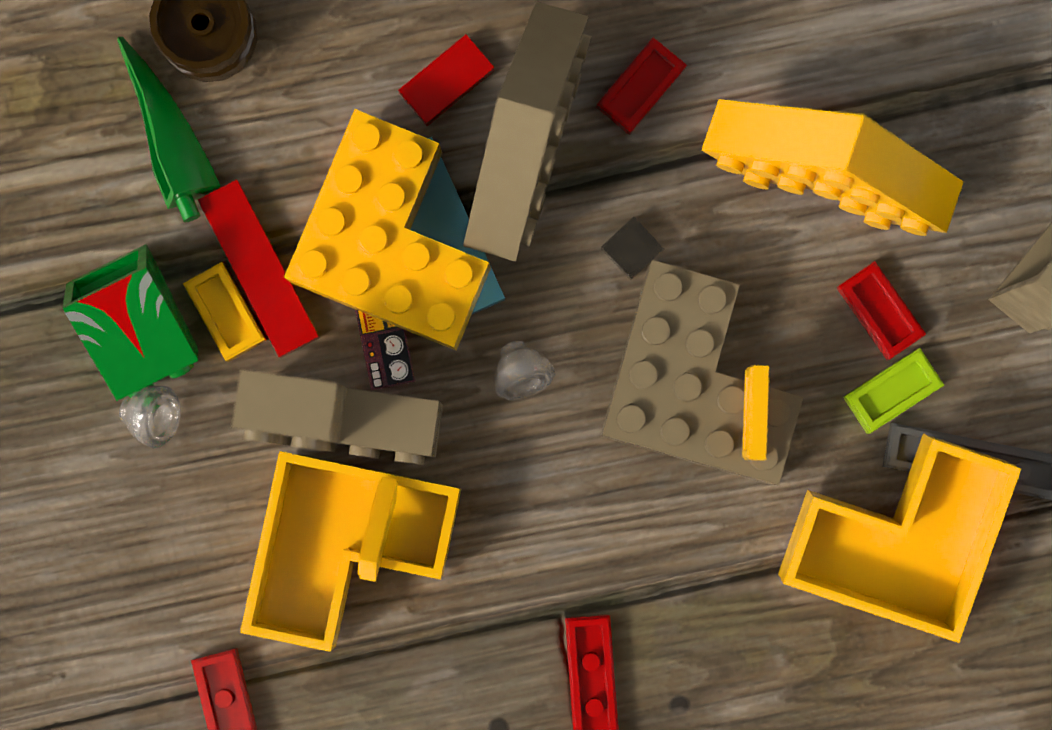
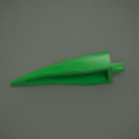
[117,36,221,222]

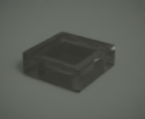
[601,217,664,281]

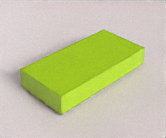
[843,348,944,434]

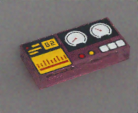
[355,309,416,391]

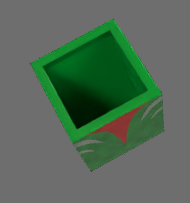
[62,244,199,401]

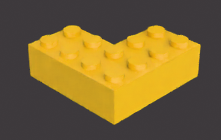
[701,99,964,236]
[284,109,491,351]
[778,433,1021,643]
[240,451,461,652]

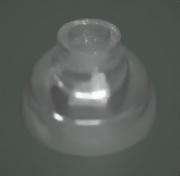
[494,341,556,400]
[119,385,181,448]

